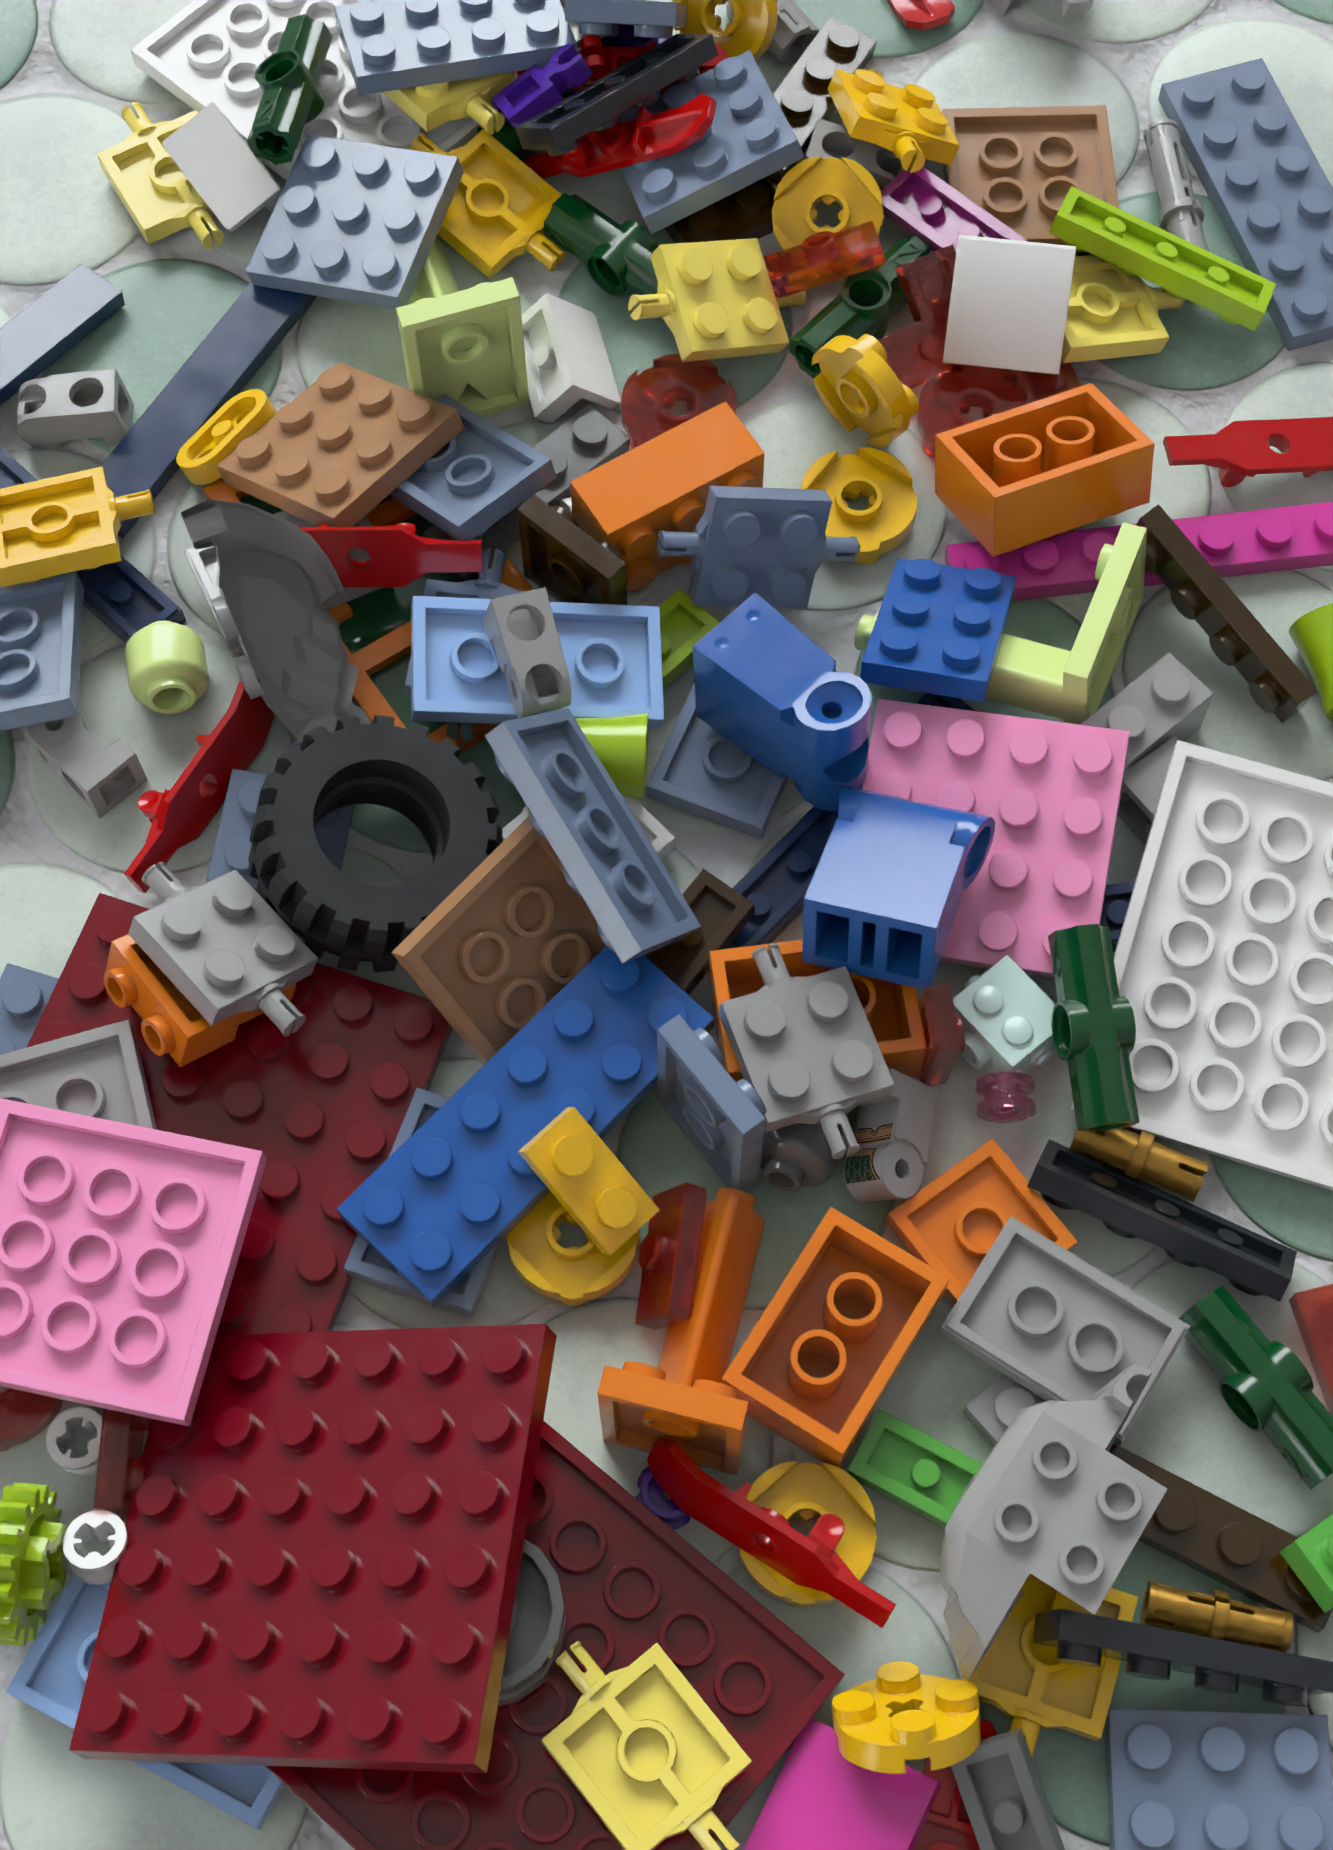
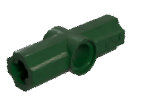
[247,14,332,165]
[544,193,658,296]
[789,236,939,378]
[1048,924,1139,1132]
[1178,1285,1333,1489]

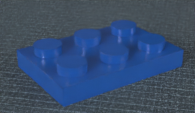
[860,558,1017,702]

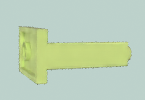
[396,237,530,417]
[854,522,1147,725]

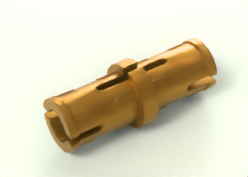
[1069,1128,1209,1202]
[1140,1580,1293,1653]

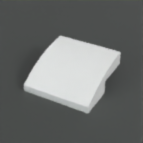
[943,235,1076,375]

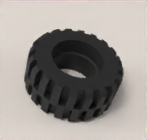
[248,715,502,972]

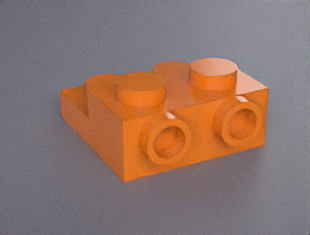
[104,934,296,1067]

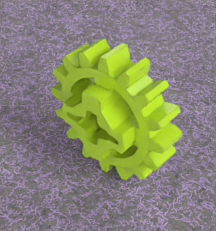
[0,1482,67,1646]

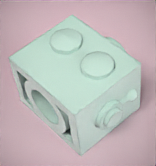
[943,955,1055,1090]

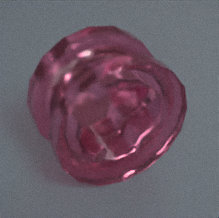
[975,1072,1036,1123]

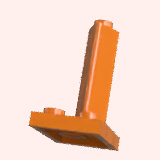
[597,1188,765,1476]

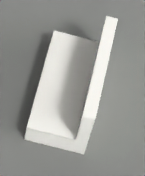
[163,101,282,232]
[522,293,621,424]

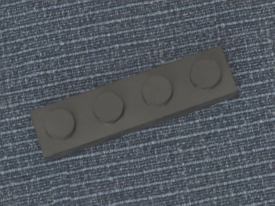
[424,404,631,581]

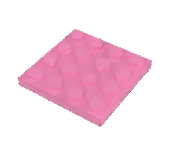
[862,699,1130,979]
[0,1098,267,1427]

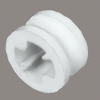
[46,1406,115,1476]
[62,1510,129,1585]

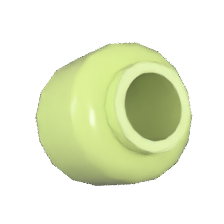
[125,621,209,714]

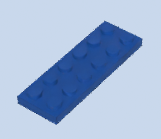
[336,946,714,1307]

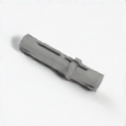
[1143,118,1210,252]

